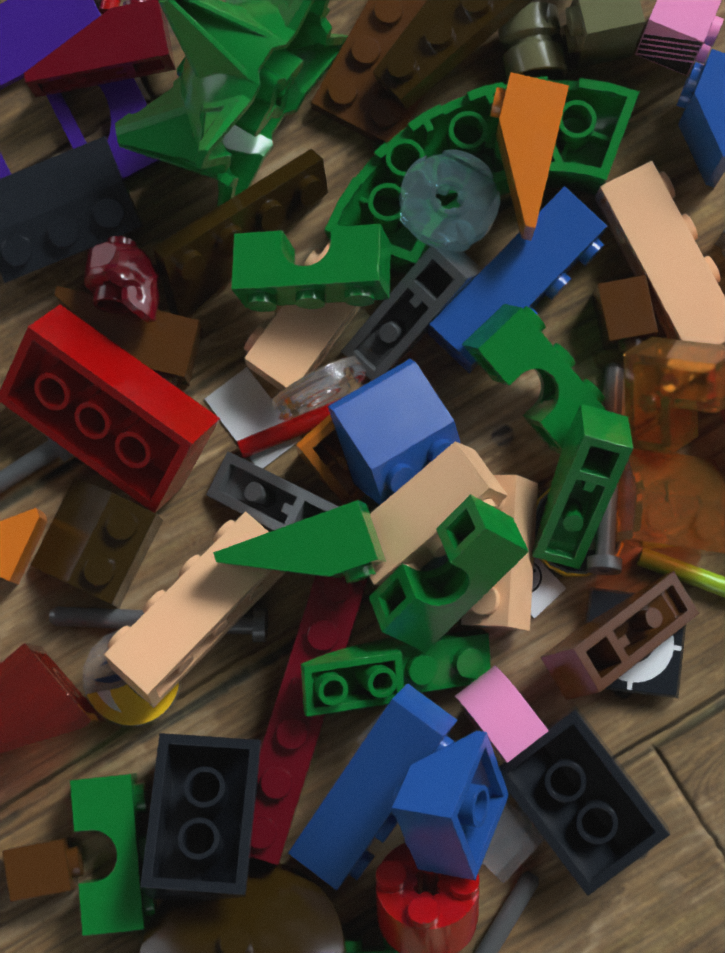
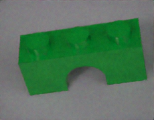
[231,224,391,312]
[462,304,607,454]
[369,494,529,652]
[70,773,157,936]

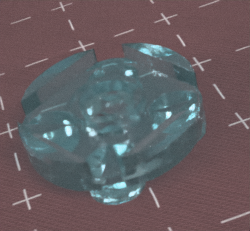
[399,150,500,252]

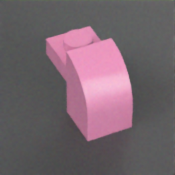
[454,666,549,763]

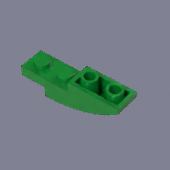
[301,629,490,717]

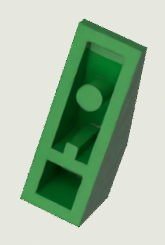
[532,403,634,569]
[213,500,386,584]

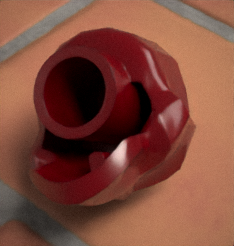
[84,236,162,323]

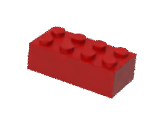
[0,304,220,513]

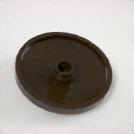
[140,859,346,953]

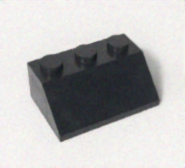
[0,136,143,283]
[499,705,670,896]
[140,733,262,902]

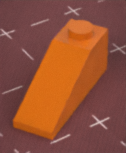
[490,72,569,241]

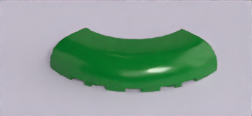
[324,76,640,274]

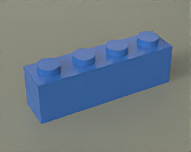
[428,186,607,374]
[288,683,457,890]

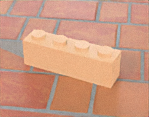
[594,161,725,367]
[104,511,285,708]

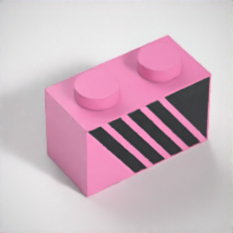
[635,0,724,76]

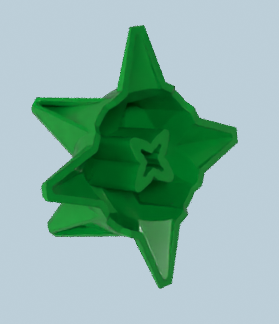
[115,0,348,207]

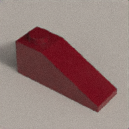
[24,0,176,97]

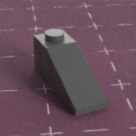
[341,238,483,381]
[206,451,340,530]

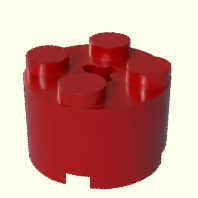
[376,843,480,953]

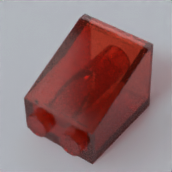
[0,643,106,758]

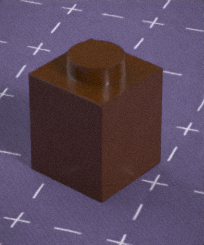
[592,275,658,355]
[2,836,84,902]

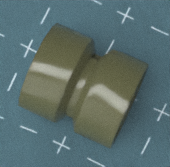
[498,2,568,84]

